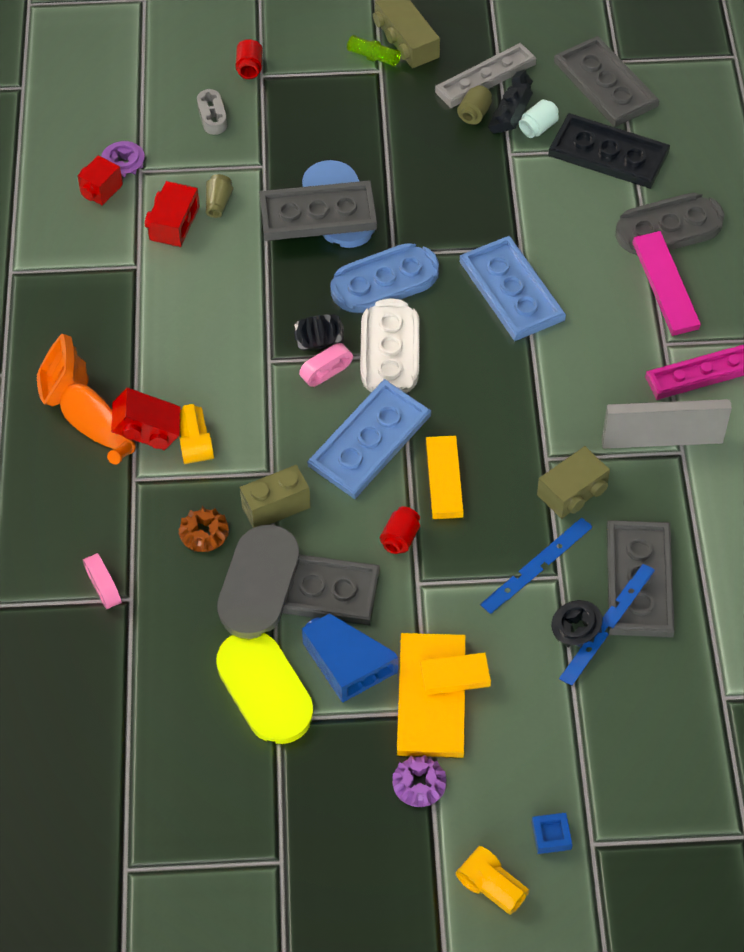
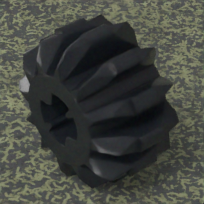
[294,314,344,351]

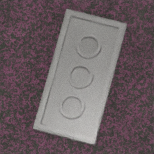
[602,399,732,449]

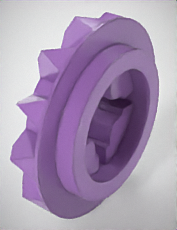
[101,141,145,178]
[392,755,446,807]

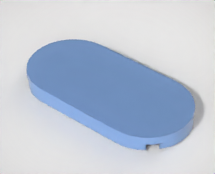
[302,160,375,248]
[330,243,439,313]

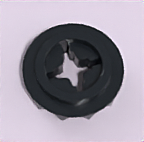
[551,600,603,648]

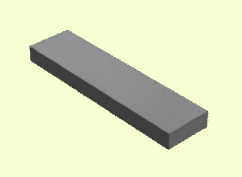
[435,43,536,108]

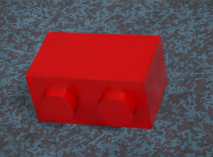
[144,181,200,247]
[111,387,180,451]

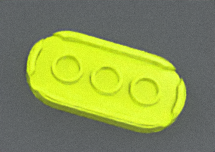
[216,633,313,744]

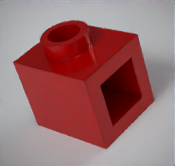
[77,155,123,206]

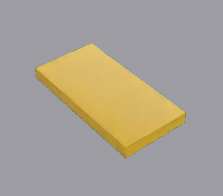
[397,633,466,758]

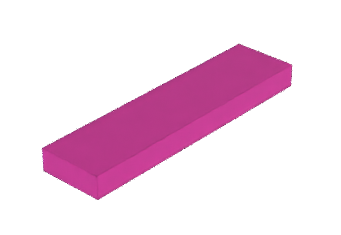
[633,231,701,336]
[645,344,744,400]

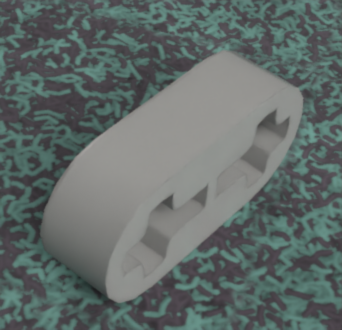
[197,89,227,135]

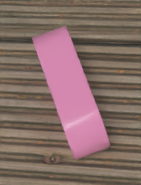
[299,343,353,387]
[83,553,122,609]

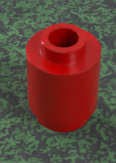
[236,39,263,79]
[380,506,420,554]

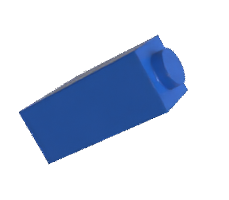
[302,613,398,703]

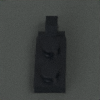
[488,70,533,134]

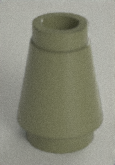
[206,174,233,218]

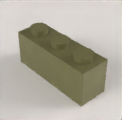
[373,0,440,68]

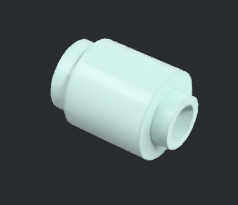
[519,99,559,138]

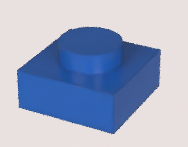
[532,813,572,854]

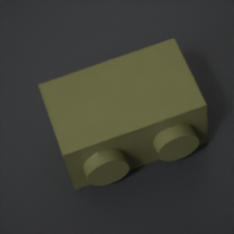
[537,446,610,519]
[240,464,311,528]

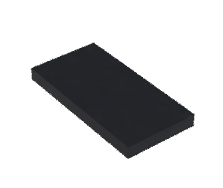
[548,113,670,189]

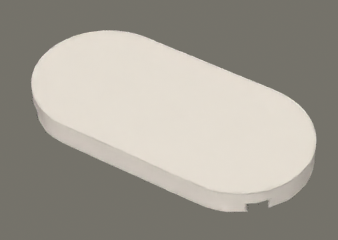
[360,298,419,393]

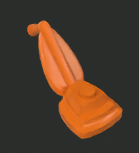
[37,333,136,465]

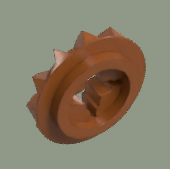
[178,506,229,552]

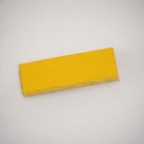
[426,436,463,519]

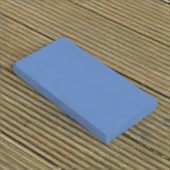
[459,236,566,341]
[307,379,431,499]

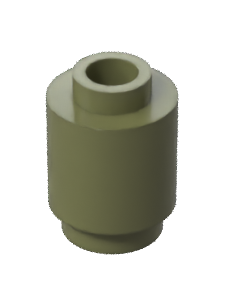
[457,85,492,125]

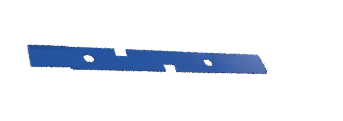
[480,518,592,614]
[559,564,655,685]

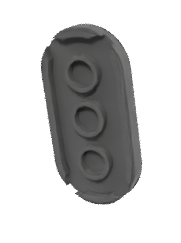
[615,193,724,255]
[217,525,299,639]

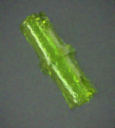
[347,35,401,67]

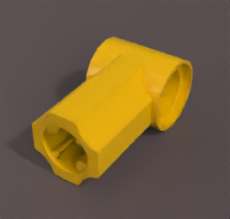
[179,404,214,464]
[456,846,529,915]

